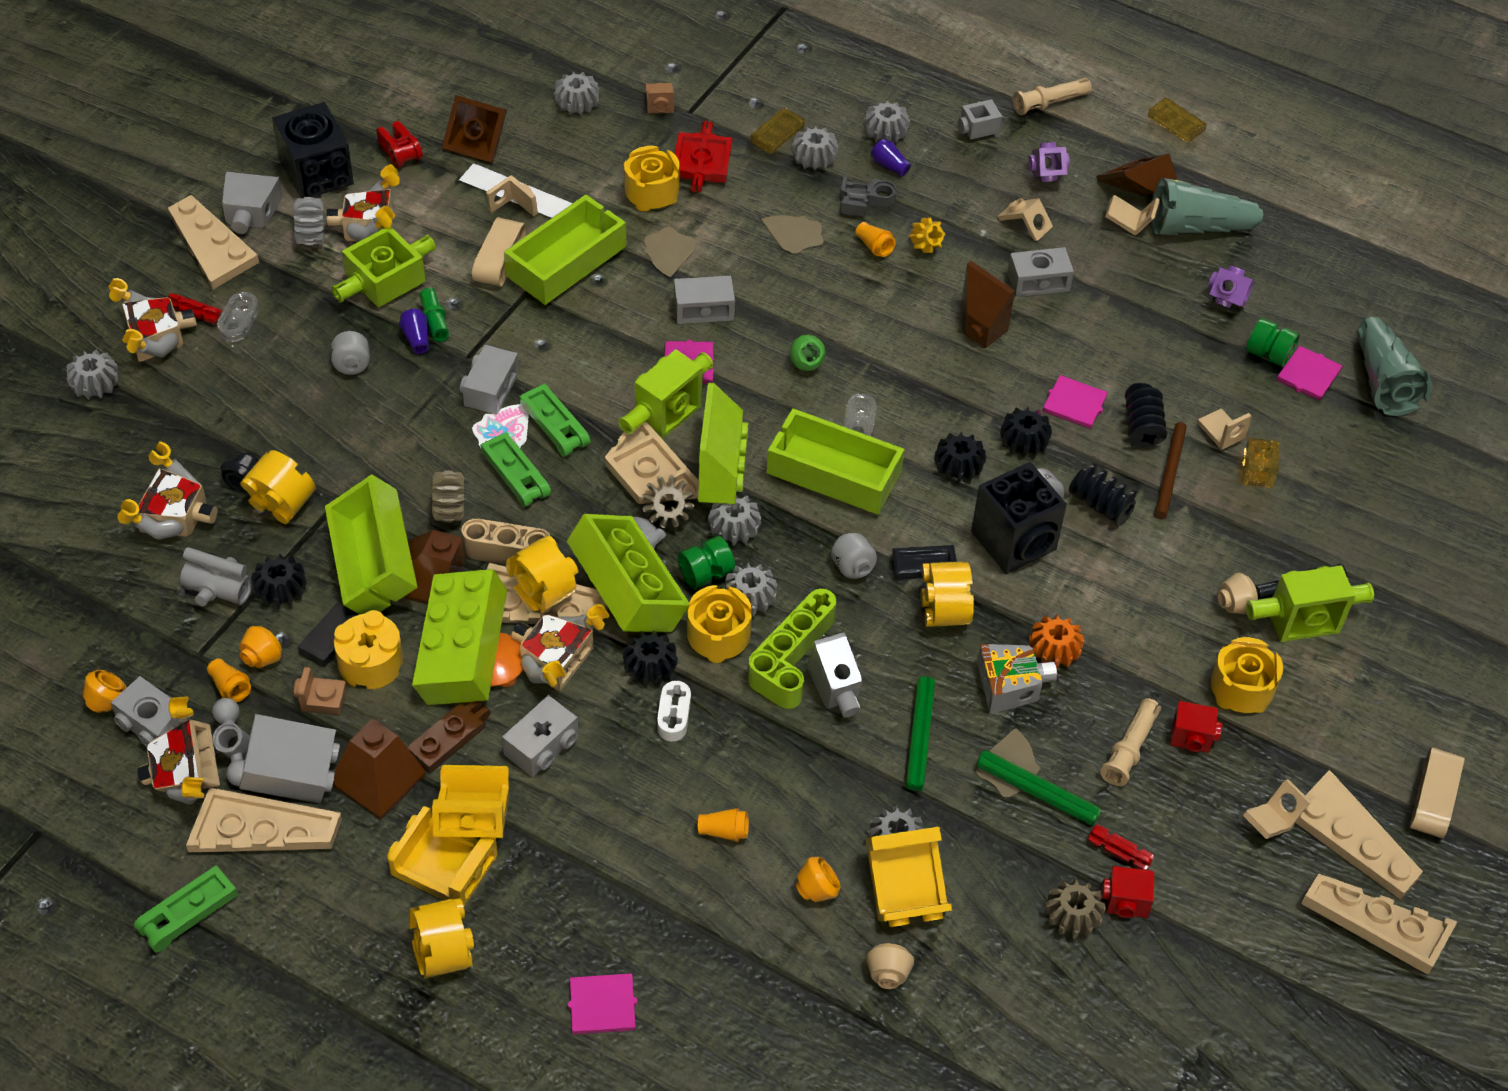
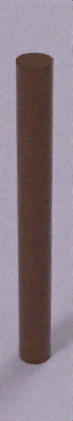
[1155,422,1187,519]

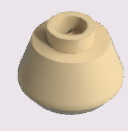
[1217,573,1258,615]
[866,943,914,989]

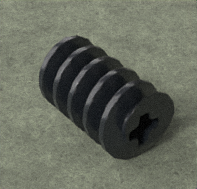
[1125,383,1167,448]
[1068,463,1137,526]

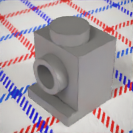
[958,99,1002,140]

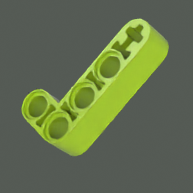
[748,589,836,709]

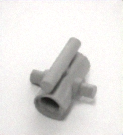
[180,547,252,606]

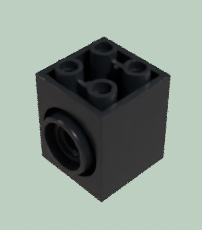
[272,102,354,198]
[971,461,1067,574]

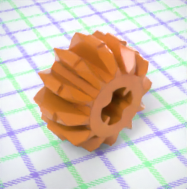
[1029,613,1084,668]

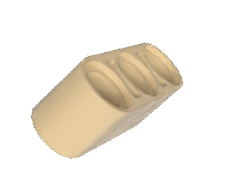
[472,217,526,287]
[462,519,550,565]
[1409,747,1465,839]

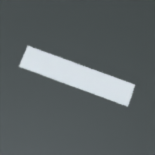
[459,163,573,218]

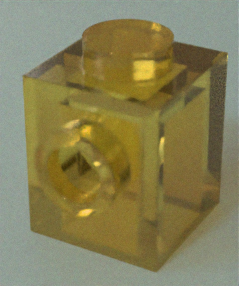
[1243,438,1279,488]

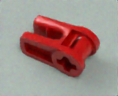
[376,120,423,168]

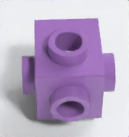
[1028,142,1070,182]
[1208,265,1255,308]

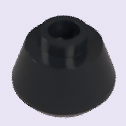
[220,453,259,493]

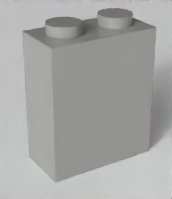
[239,714,340,804]

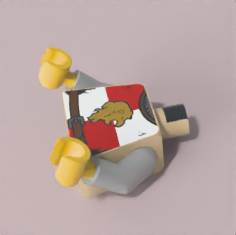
[327,164,400,242]
[109,278,197,362]
[117,442,218,540]
[511,604,610,692]
[138,696,220,805]

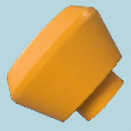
[239,626,282,668]
[82,670,127,713]
[796,857,841,902]

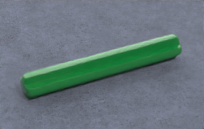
[906,676,935,792]
[977,750,1101,825]

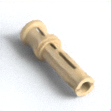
[1013,77,1092,115]
[1100,698,1161,786]

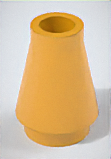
[855,222,896,257]
[207,659,251,703]
[698,808,749,842]

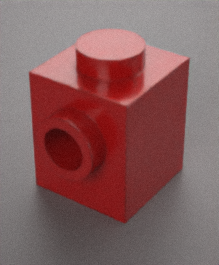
[1170,701,1222,753]
[1101,866,1154,918]

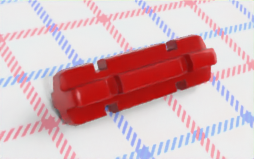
[168,293,222,324]
[1088,825,1154,870]

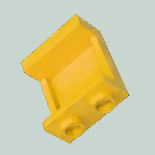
[432,765,509,838]
[387,806,498,906]
[865,827,952,927]

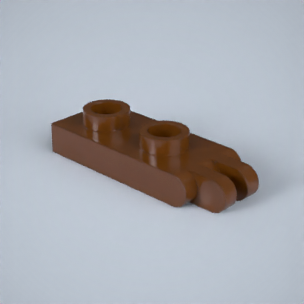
[407,701,491,774]

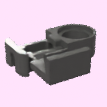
[840,175,897,217]

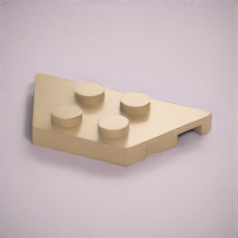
[605,422,699,504]

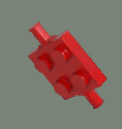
[675,121,733,193]

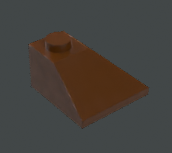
[442,95,507,163]
[1096,153,1177,196]
[961,261,1015,348]
[402,530,465,605]
[333,718,426,820]

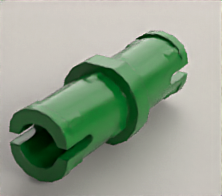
[419,288,449,342]

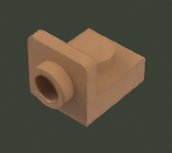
[646,83,674,114]
[294,667,347,715]

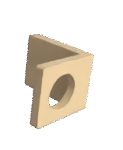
[486,175,538,217]
[1105,195,1160,236]
[998,198,1053,241]
[1198,409,1252,450]
[1243,779,1311,839]

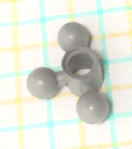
[212,698,250,786]

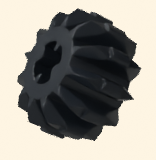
[1000,406,1052,457]
[934,431,986,483]
[251,554,307,609]
[623,630,678,686]

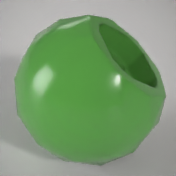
[789,334,826,372]

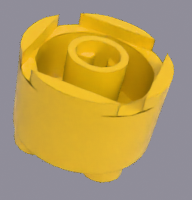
[624,146,680,212]
[240,450,316,524]
[506,535,578,613]
[920,561,974,627]
[687,585,752,663]
[334,610,403,689]
[1210,637,1283,713]
[408,898,474,979]

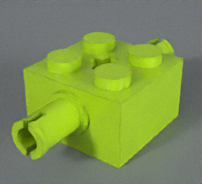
[331,226,436,308]
[618,349,713,440]
[1246,565,1374,642]

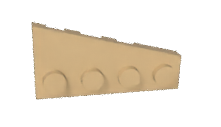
[168,195,259,290]
[486,563,608,624]
[1291,770,1423,900]
[186,787,342,852]
[1301,874,1457,975]

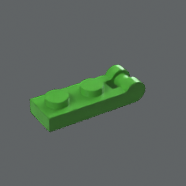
[520,383,591,457]
[480,432,551,508]
[134,865,238,953]

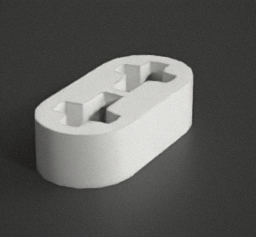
[657,681,691,742]

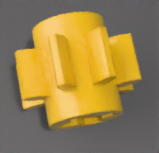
[909,218,945,253]

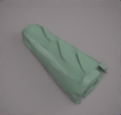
[1151,178,1263,235]
[1357,317,1433,416]

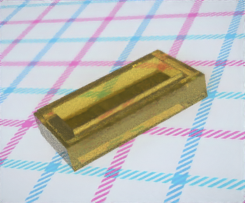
[1148,97,1207,143]
[750,107,805,154]

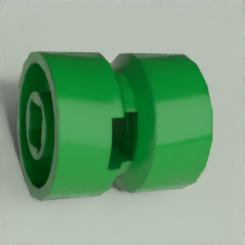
[1246,317,1300,368]
[677,536,735,590]

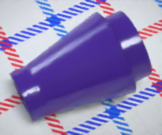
[870,139,911,177]
[399,309,430,354]

